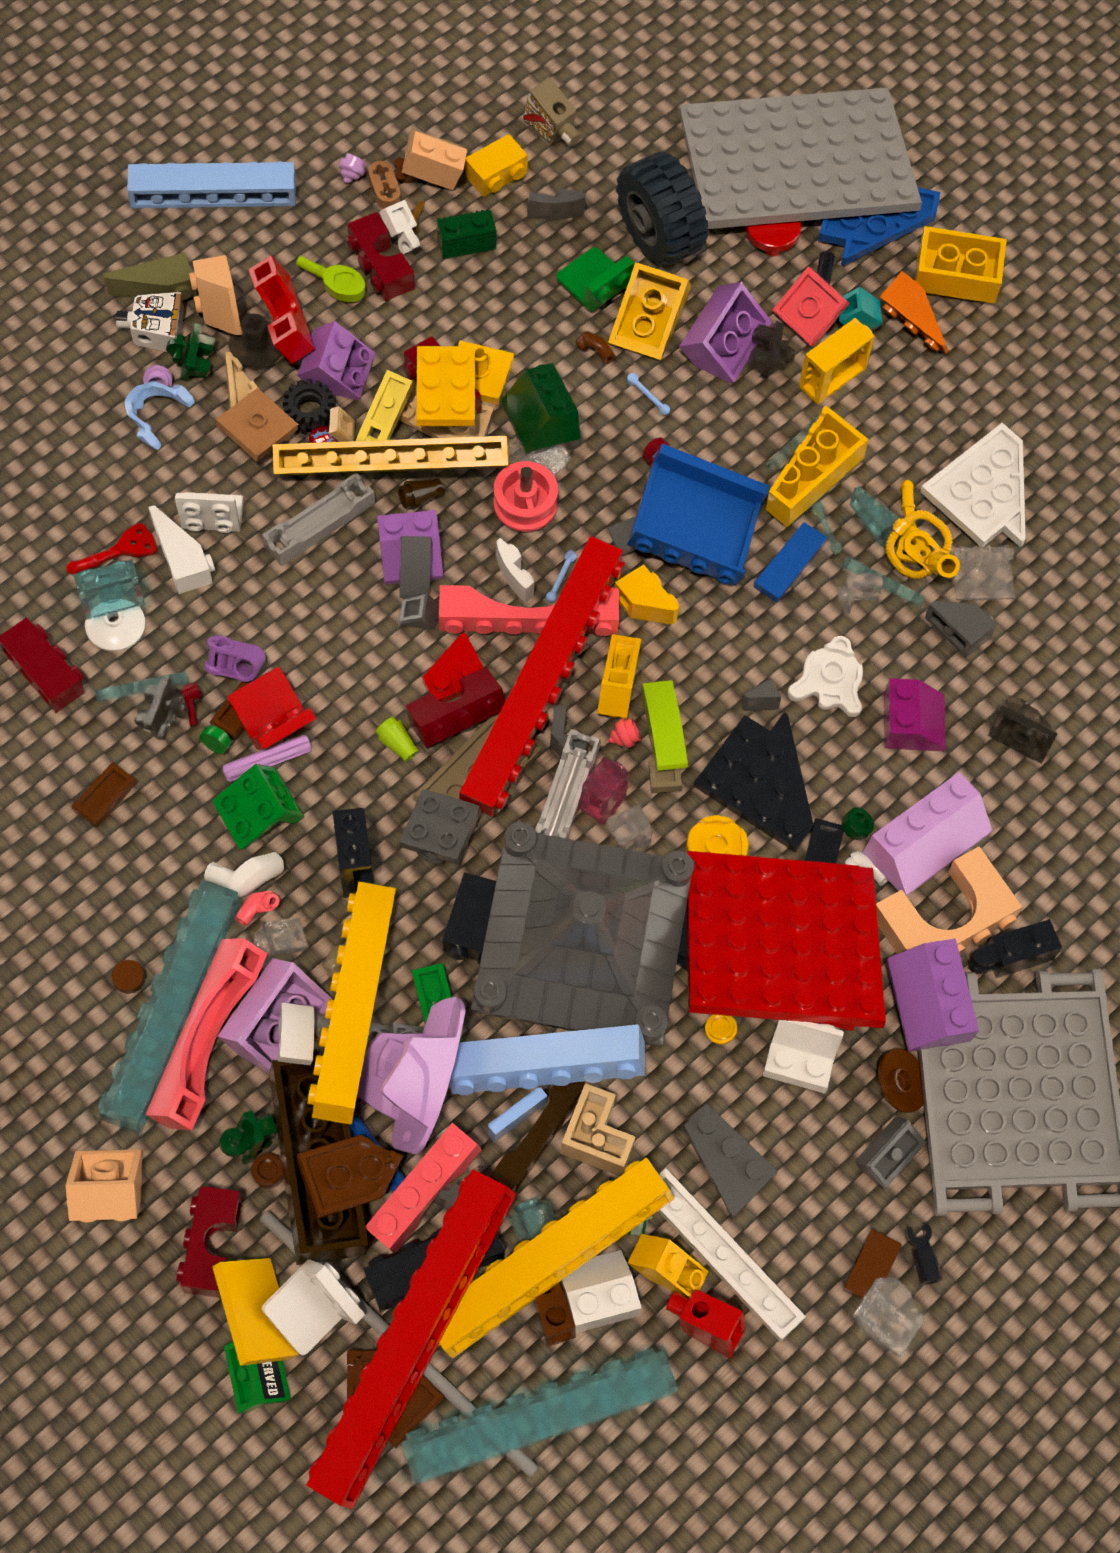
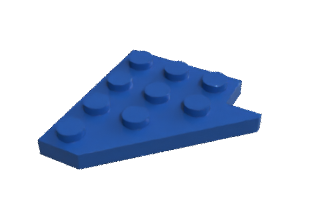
[818,187,941,265]

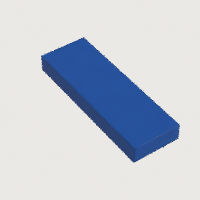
[753,522,828,603]

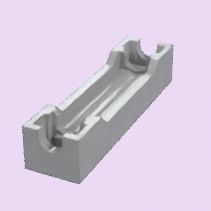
[262,472,375,566]
[535,729,601,838]

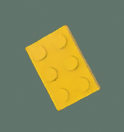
[416,346,475,426]

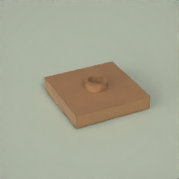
[215,388,298,462]

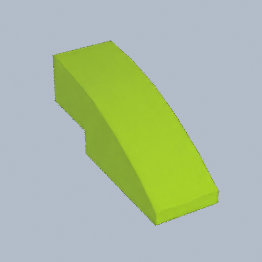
[642,680,688,771]

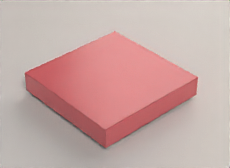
[772,266,850,347]

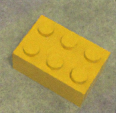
[914,226,1007,304]

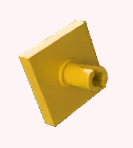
[458,340,514,405]

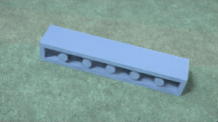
[127,161,296,208]
[449,1024,645,1095]

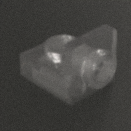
[253,918,308,963]

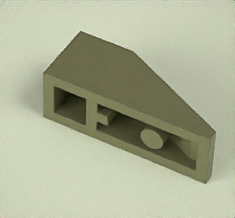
[103,253,197,300]

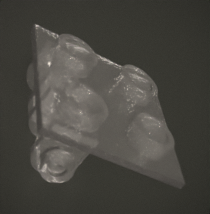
[951,545,1015,600]

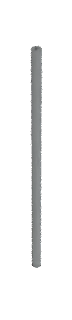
[260,1210,539,1478]

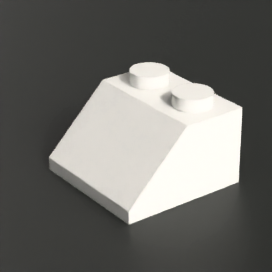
[560,1250,642,1333]

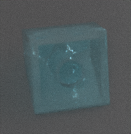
[73,559,145,620]

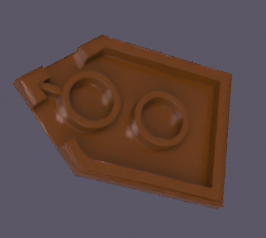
[296,1135,403,1219]
[347,1350,445,1449]

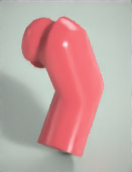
[234,891,280,926]

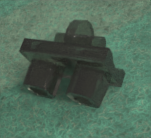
[748,321,796,379]
[134,677,189,740]

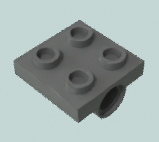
[399,789,481,865]

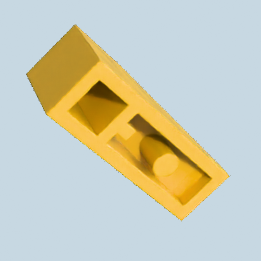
[597,634,641,718]

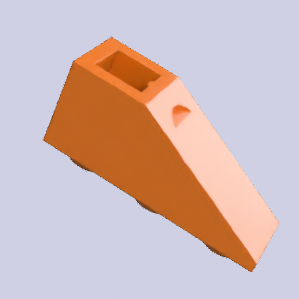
[880,271,949,354]

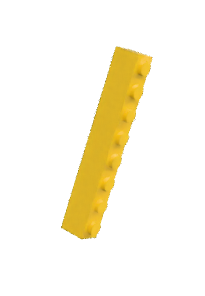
[272,436,510,476]
[307,881,396,1125]
[440,1157,675,1358]

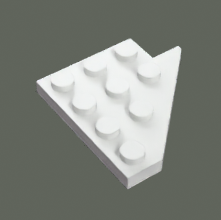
[920,423,1025,548]

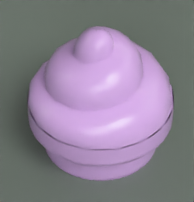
[339,153,366,183]
[143,365,172,387]

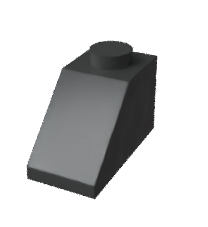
[925,601,997,658]

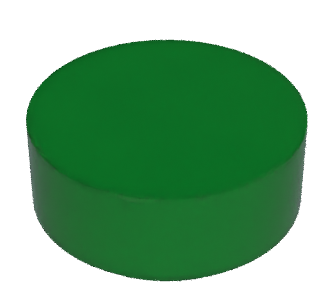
[199,725,231,754]

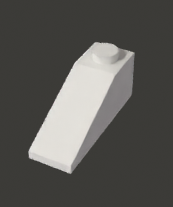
[149,505,215,594]

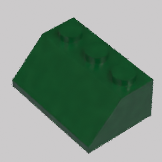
[501,363,581,453]

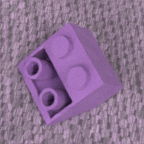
[297,321,375,400]

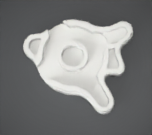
[787,636,863,717]

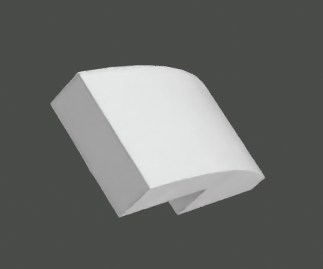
[496,538,534,603]
[278,1003,314,1065]

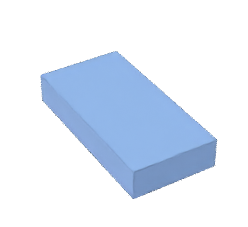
[487,1087,547,1143]

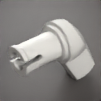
[204,852,284,897]

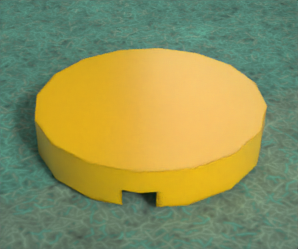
[686,815,749,856]

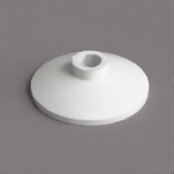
[85,597,146,652]

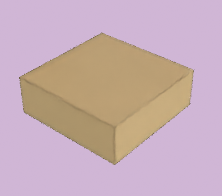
[329,406,355,442]

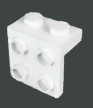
[262,1259,365,1355]

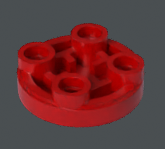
[745,221,801,257]

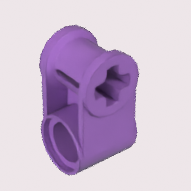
[204,636,266,682]

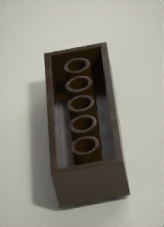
[269,1054,368,1265]

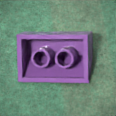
[679,282,772,383]
[886,938,979,1052]

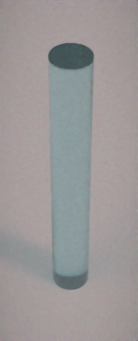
[766,414,820,472]
[842,556,926,607]
[95,671,188,702]

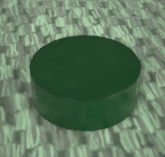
[842,807,874,840]

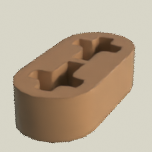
[368,161,401,209]

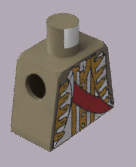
[523,77,581,146]

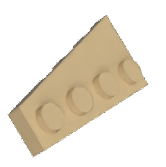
[399,387,494,438]

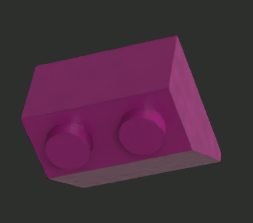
[884,678,946,752]

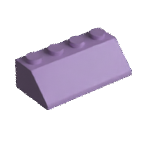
[863,772,992,896]

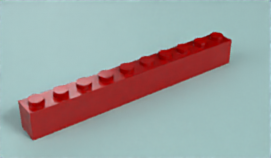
[459,536,625,817]
[306,1169,517,1509]

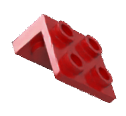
[227,667,316,750]

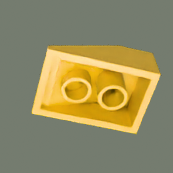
[608,262,692,361]

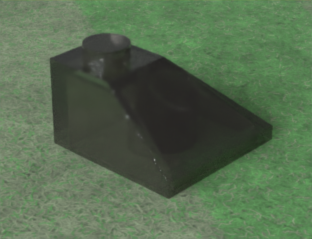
[988,695,1058,764]

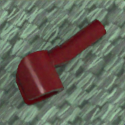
[182,682,202,727]

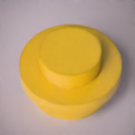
[705,1015,738,1045]

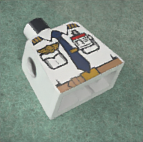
[116,292,184,352]

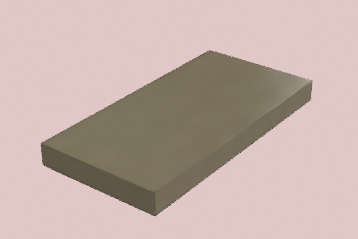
[413,714,540,816]

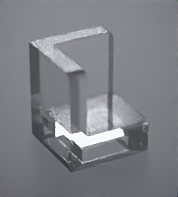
[606,805,653,850]

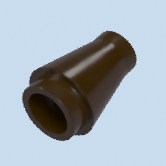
[398,478,443,509]

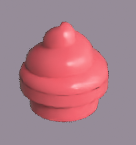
[608,718,641,748]

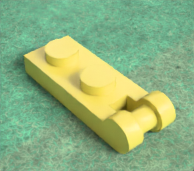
[356,370,415,441]

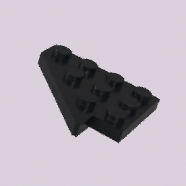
[693,712,814,853]

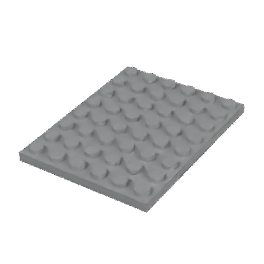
[679,88,922,229]

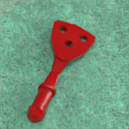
[66,523,157,575]

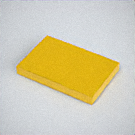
[213,1258,298,1366]

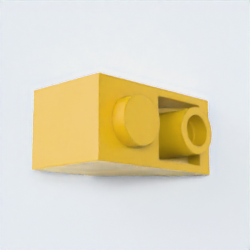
[614,565,679,625]
[627,1234,709,1299]

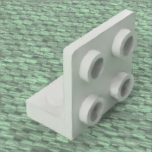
[175,492,244,533]
[763,1020,844,1094]

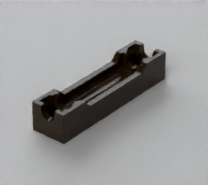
[491,1081,586,1193]

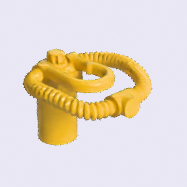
[885,510,960,579]

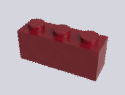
[0,617,85,714]

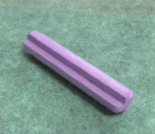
[222,735,311,782]

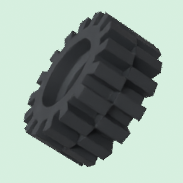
[282,379,335,435]

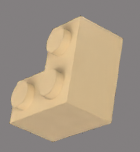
[560,1083,635,1176]

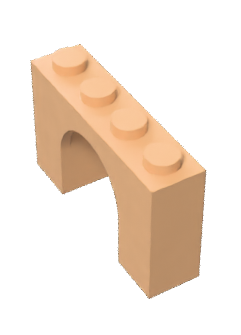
[875,846,1022,955]

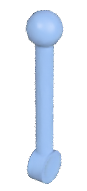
[627,373,670,415]
[546,550,577,603]

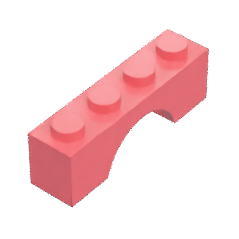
[365,1123,482,1254]

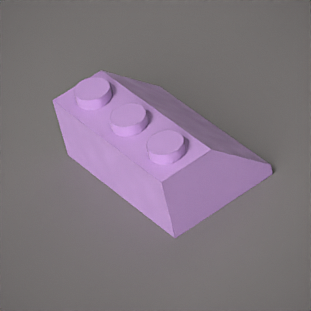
[217,958,333,1073]

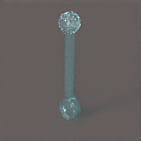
[812,502,842,554]

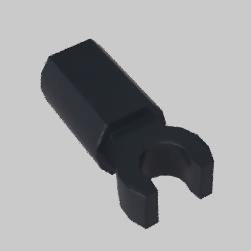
[905,1223,943,1286]

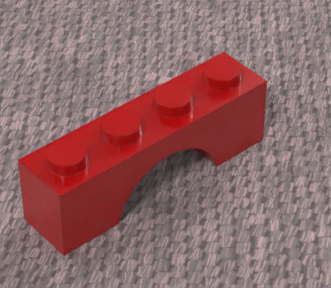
[248,255,315,364]

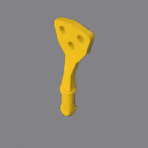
[895,479,931,563]

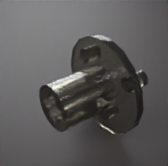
[228,313,282,368]

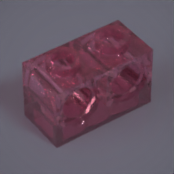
[580,757,630,826]

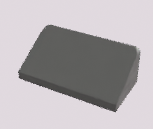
[855,1117,926,1189]

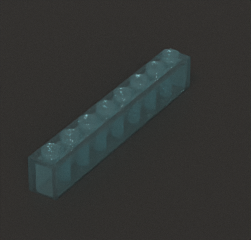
[98,880,240,1134]
[400,1348,678,1487]

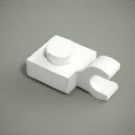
[379,200,420,255]

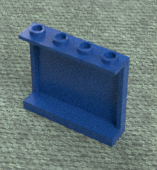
[627,443,770,586]

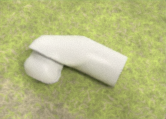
[845,851,888,886]

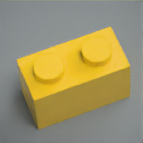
[465,134,528,197]

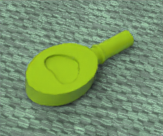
[296,256,366,302]

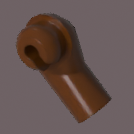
[576,331,616,364]

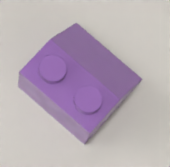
[377,510,443,584]

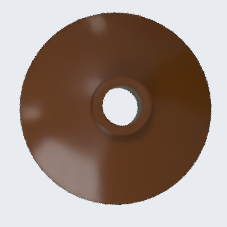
[878,1048,924,1113]

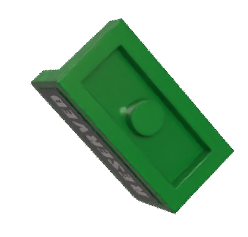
[224,1341,290,1414]

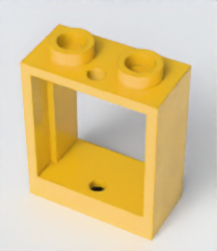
[798,318,875,405]

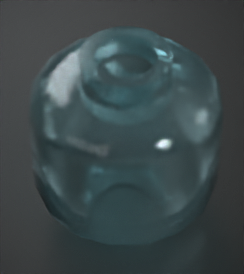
[510,1196,557,1243]

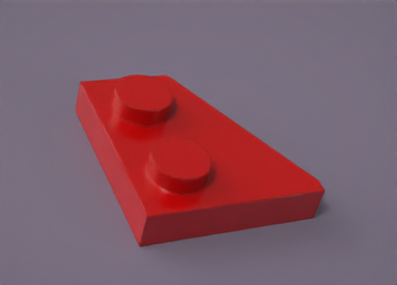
[422,632,484,702]

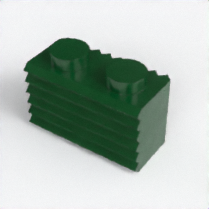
[437,209,496,259]

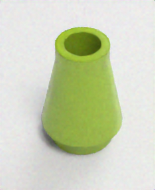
[375,716,419,762]

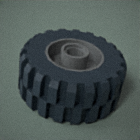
[616,152,708,266]

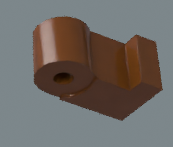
[534,1283,576,1347]

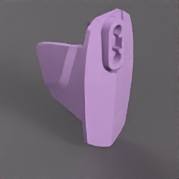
[357,997,465,1155]

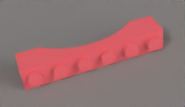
[439,585,619,636]
[145,938,267,1130]

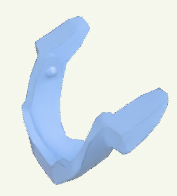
[124,381,195,450]

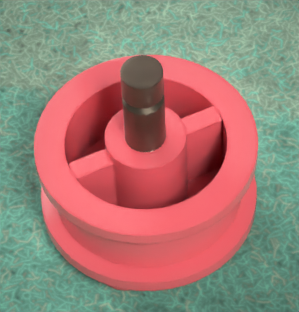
[494,461,558,532]

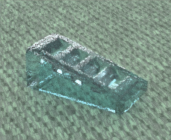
[850,486,900,547]

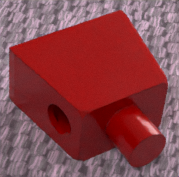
[666,1289,746,1359]

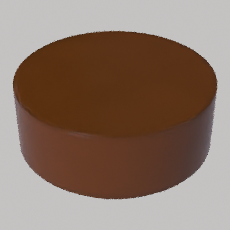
[111,960,145,994]
[251,1153,284,1189]

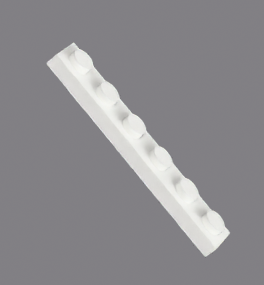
[658,1168,806,1342]

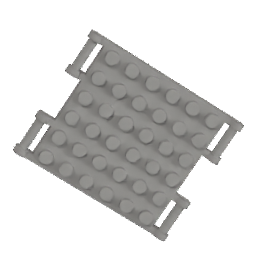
[918,969,1120,1216]

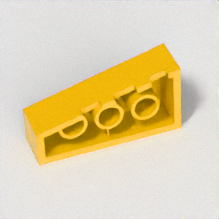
[766,405,868,527]

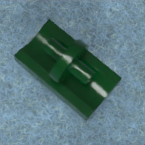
[166,323,215,382]
[219,1110,277,1165]

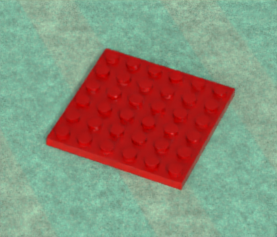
[687,851,886,1028]

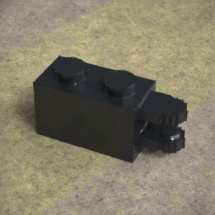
[968,919,1062,978]

